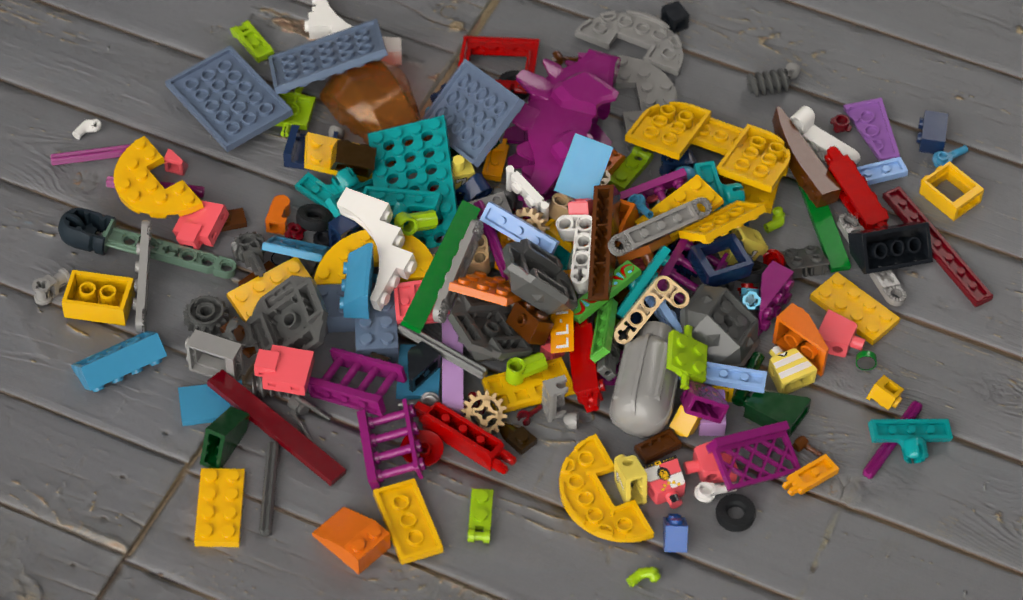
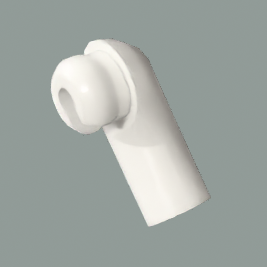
[72,119,102,139]

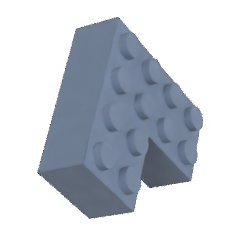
[317,282,399,363]

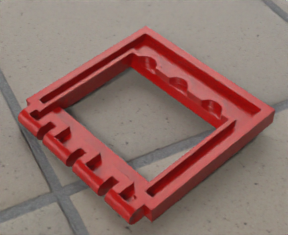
[458,36,540,94]

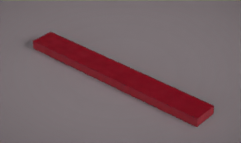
[882,186,993,308]
[207,369,346,486]

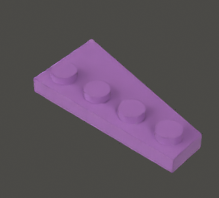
[844,97,900,162]

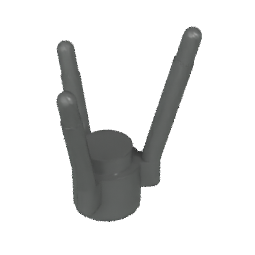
[288,394,331,442]

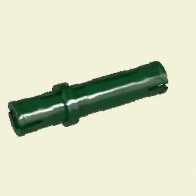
[732,352,765,407]

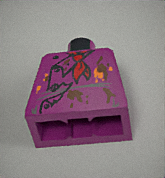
[680,380,730,424]

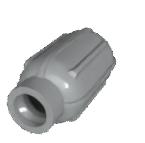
[609,321,679,439]

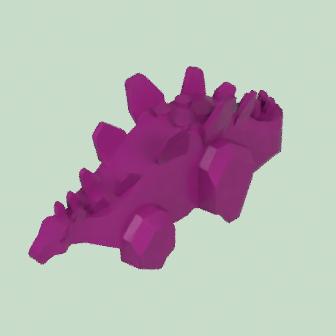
[503,49,621,219]

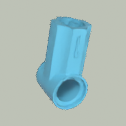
[740,288,761,310]

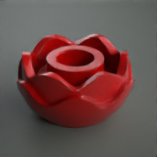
[763,249,785,267]

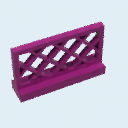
[706,421,801,491]

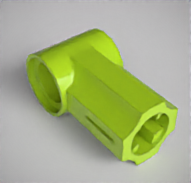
[394,210,438,236]
[505,352,548,385]

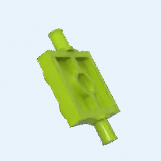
[275,87,316,137]
[666,325,708,390]

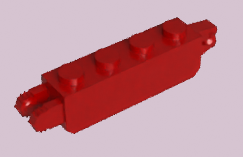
[824,146,889,230]
[569,318,606,413]
[414,401,517,475]

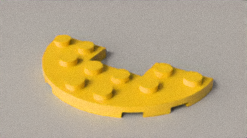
[113,135,204,218]
[314,230,433,285]
[559,434,654,543]

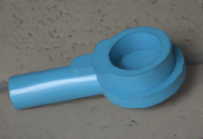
[932,145,968,168]
[627,194,654,219]

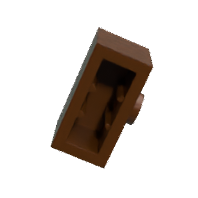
[506,301,554,345]

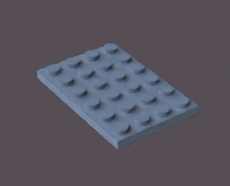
[268,18,388,94]
[165,45,293,152]
[420,59,525,168]

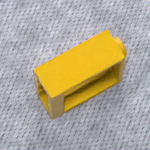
[919,161,984,221]

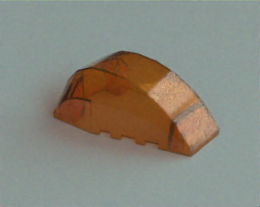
[319,60,427,165]

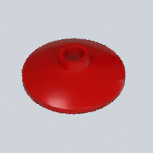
[400,430,444,467]

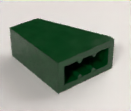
[743,391,811,438]
[200,406,250,468]

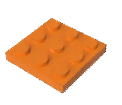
[448,271,522,306]

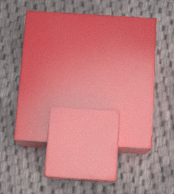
[173,200,229,250]
[394,280,450,325]
[254,344,315,396]

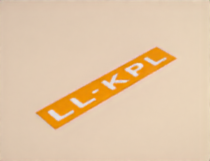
[551,270,574,353]

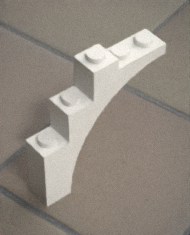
[305,0,402,66]
[337,187,417,311]

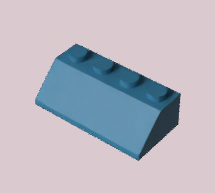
[71,331,167,392]

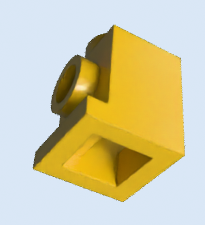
[866,375,905,410]

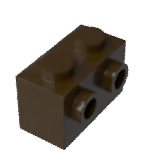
[330,140,376,178]

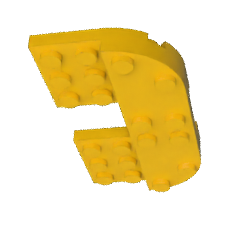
[625,102,790,193]

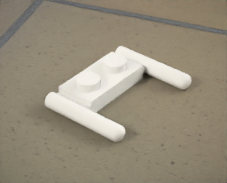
[506,165,549,221]

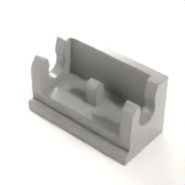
[541,375,568,422]

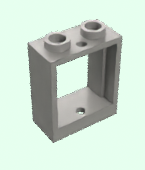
[185,329,244,380]

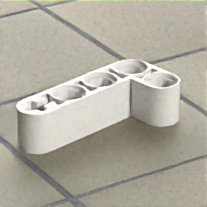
[790,106,861,165]
[556,214,592,295]

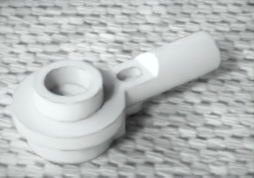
[694,482,737,503]

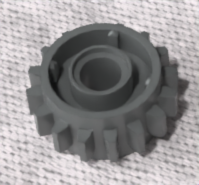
[183,295,229,335]

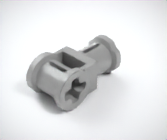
[32,268,70,306]

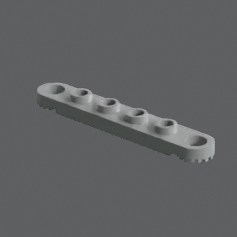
[608,197,712,256]
[837,213,907,306]
[133,220,152,333]
[433,220,484,323]

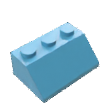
[339,243,374,319]

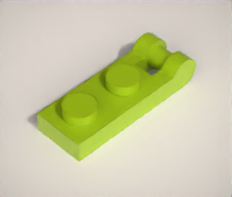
[230,20,274,63]
[608,146,654,192]
[467,488,493,543]

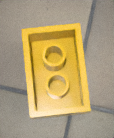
[62,270,136,326]

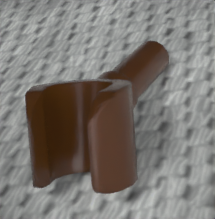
[551,51,578,66]
[792,436,823,457]

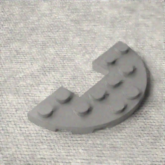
[575,10,684,76]
[615,55,678,146]

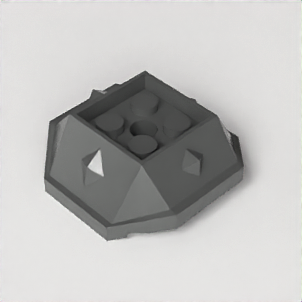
[502,238,578,315]
[246,275,328,354]
[680,283,761,367]
[447,293,534,362]

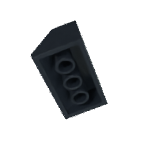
[848,222,933,274]

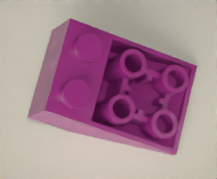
[757,260,794,336]

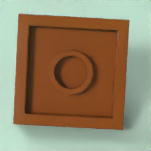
[617,235,672,272]

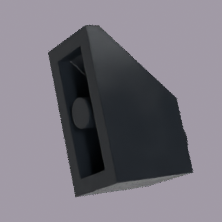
[407,341,441,393]

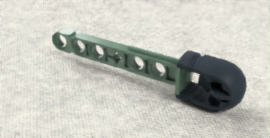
[58,208,236,279]

